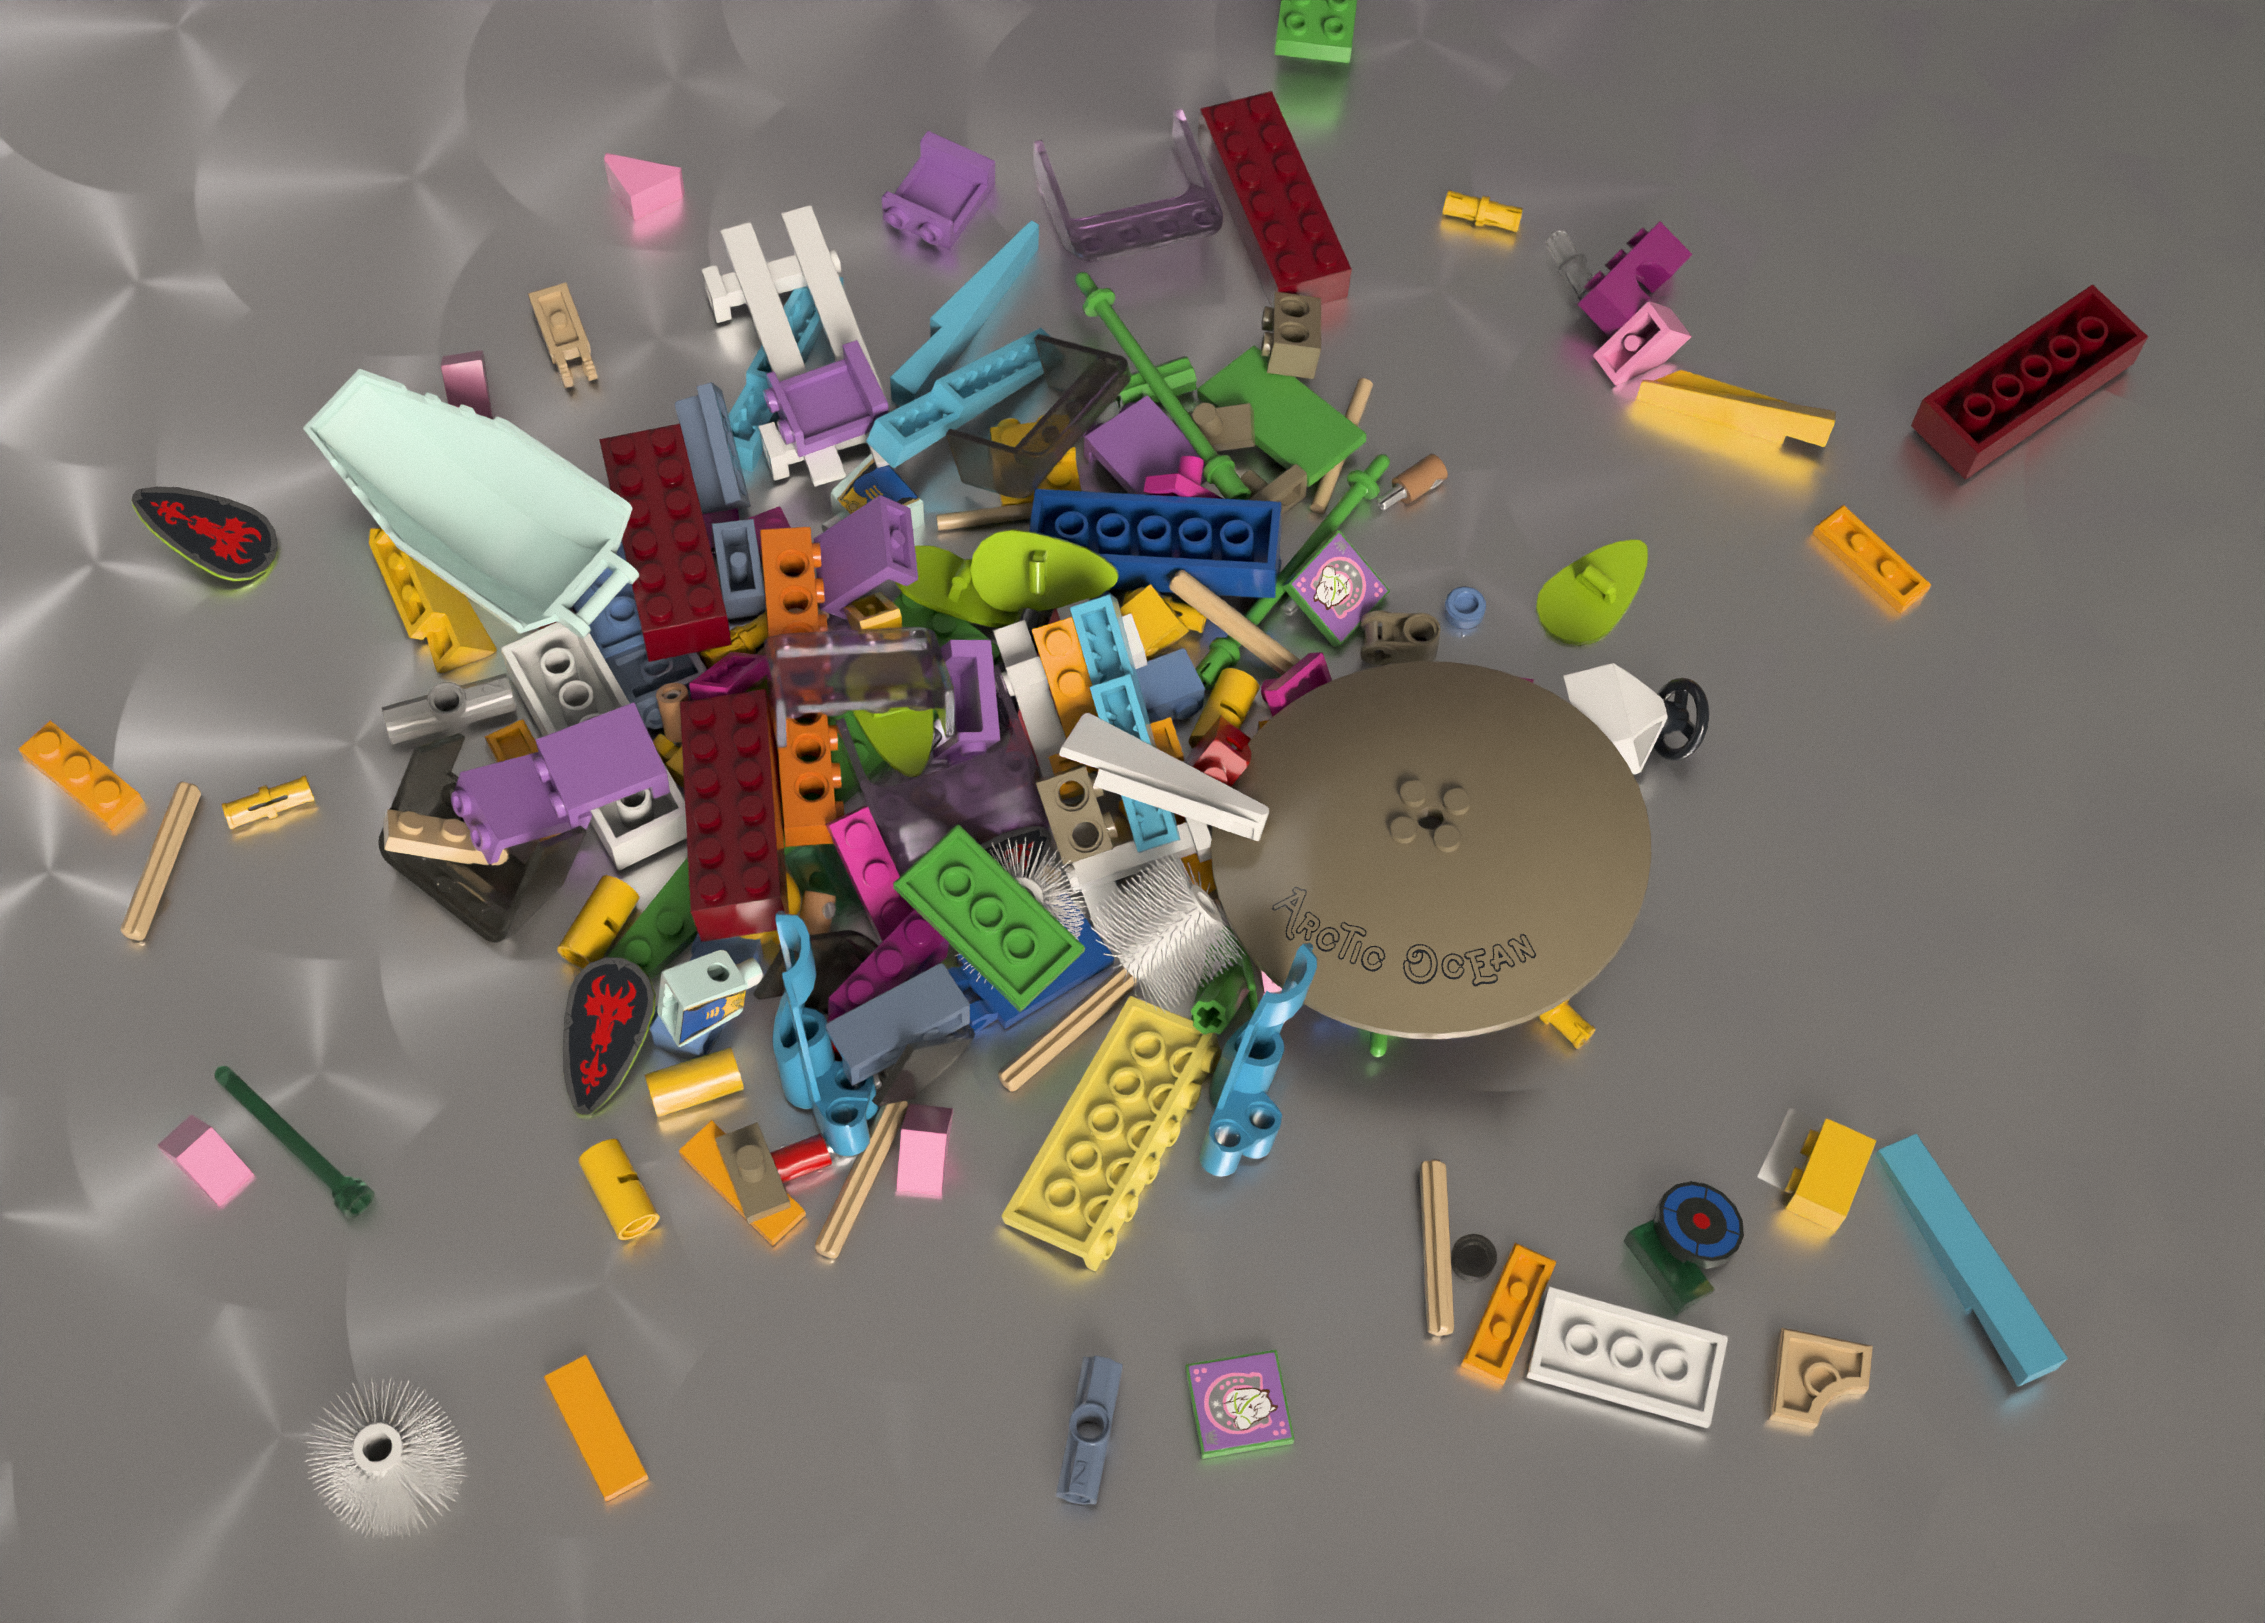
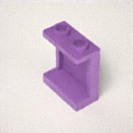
[882,131,995,250]
[763,340,889,458]
[1084,395,1207,495]
[813,495,918,620]
[924,640,1000,766]
[533,702,670,829]
[451,752,592,864]

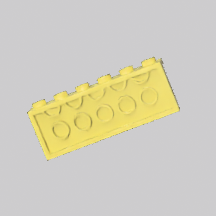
[1001,996,1222,1271]

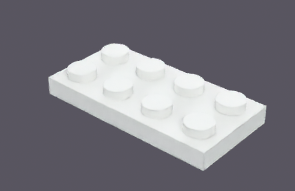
[1527,1287,1728,1428]

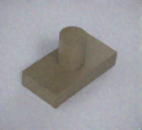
[1172,403,1255,452]
[1240,464,1307,516]
[715,1122,791,1224]

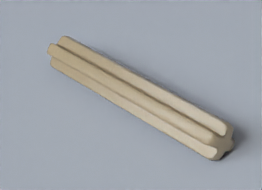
[1169,570,1300,675]
[120,782,201,941]
[998,966,1137,1092]
[815,1094,908,1259]
[1419,1160,1454,1336]

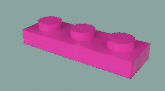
[825,806,914,942]

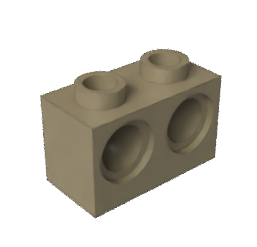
[1261,292,1321,379]
[1035,764,1118,865]

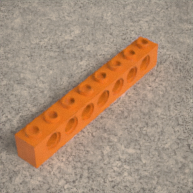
[760,527,844,847]

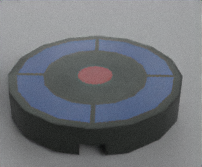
[1654,1181,1744,1269]

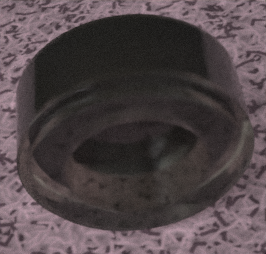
[1451,1234,1497,1282]

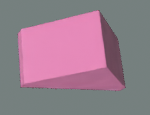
[604,153,685,221]
[441,350,493,419]
[897,1104,953,1195]
[157,1114,254,1206]

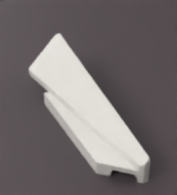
[1059,713,1269,842]

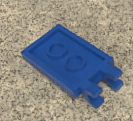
[947,893,1114,1036]

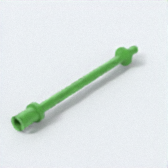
[1075,272,1251,500]
[1195,454,1390,691]

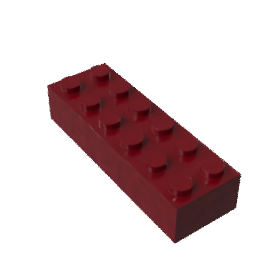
[1198,91,1352,307]
[1911,284,2148,480]
[599,423,732,662]
[680,689,789,942]

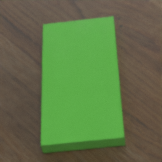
[1197,346,1366,487]
[893,824,1085,1012]

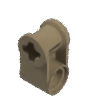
[1360,611,1441,665]

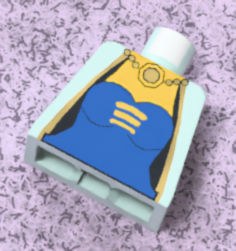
[821,454,924,532]
[657,950,764,1048]

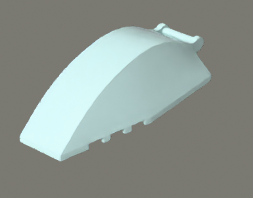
[303,369,640,639]

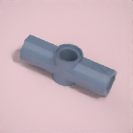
[1056,1355,1123,1505]

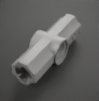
[381,673,517,744]

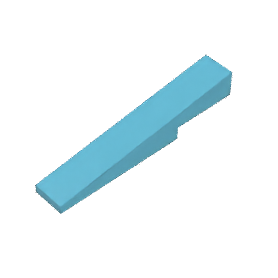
[890,220,1039,407]
[728,276,843,472]
[866,328,1068,468]
[1070,594,1181,853]
[1876,1133,2068,1387]

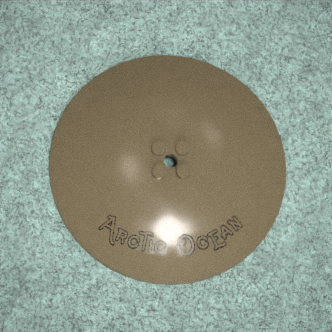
[1211,661,1651,1039]

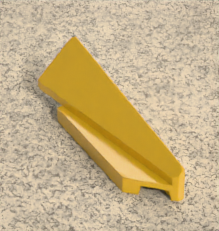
[1636,370,1836,447]
[368,525,497,673]

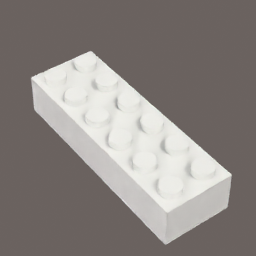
[501,613,687,871]

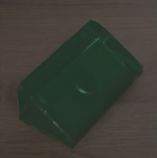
[785,843,864,924]
[1624,1219,1715,1315]

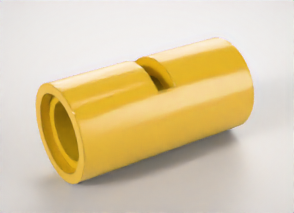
[1188,668,1260,749]
[557,875,640,969]
[644,1047,744,1117]
[578,1139,660,1240]

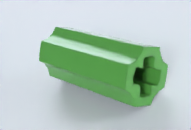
[1111,356,1197,411]
[1190,964,1250,1035]

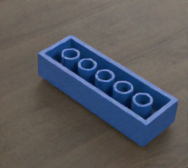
[1029,489,1282,598]

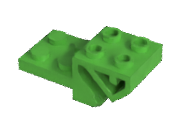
[1275,0,1357,63]

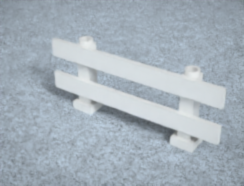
[701,205,897,486]
[993,598,1212,940]

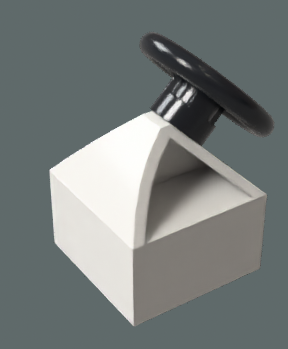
[1564,663,1709,774]

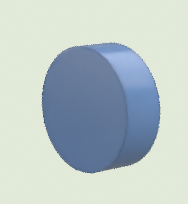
[1444,586,1486,629]

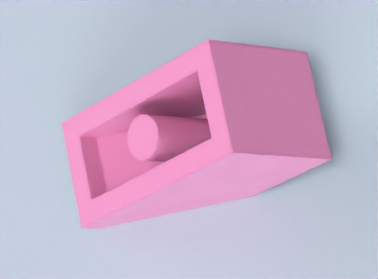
[1593,301,1692,385]

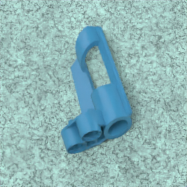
[773,911,879,1156]
[1199,943,1317,1177]

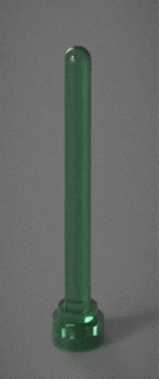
[214,1066,375,1219]

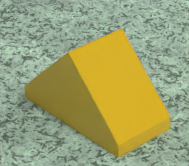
[843,592,904,655]

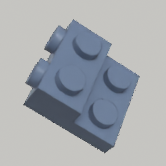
[605,643,707,729]

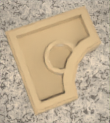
[1768,1328,1873,1429]

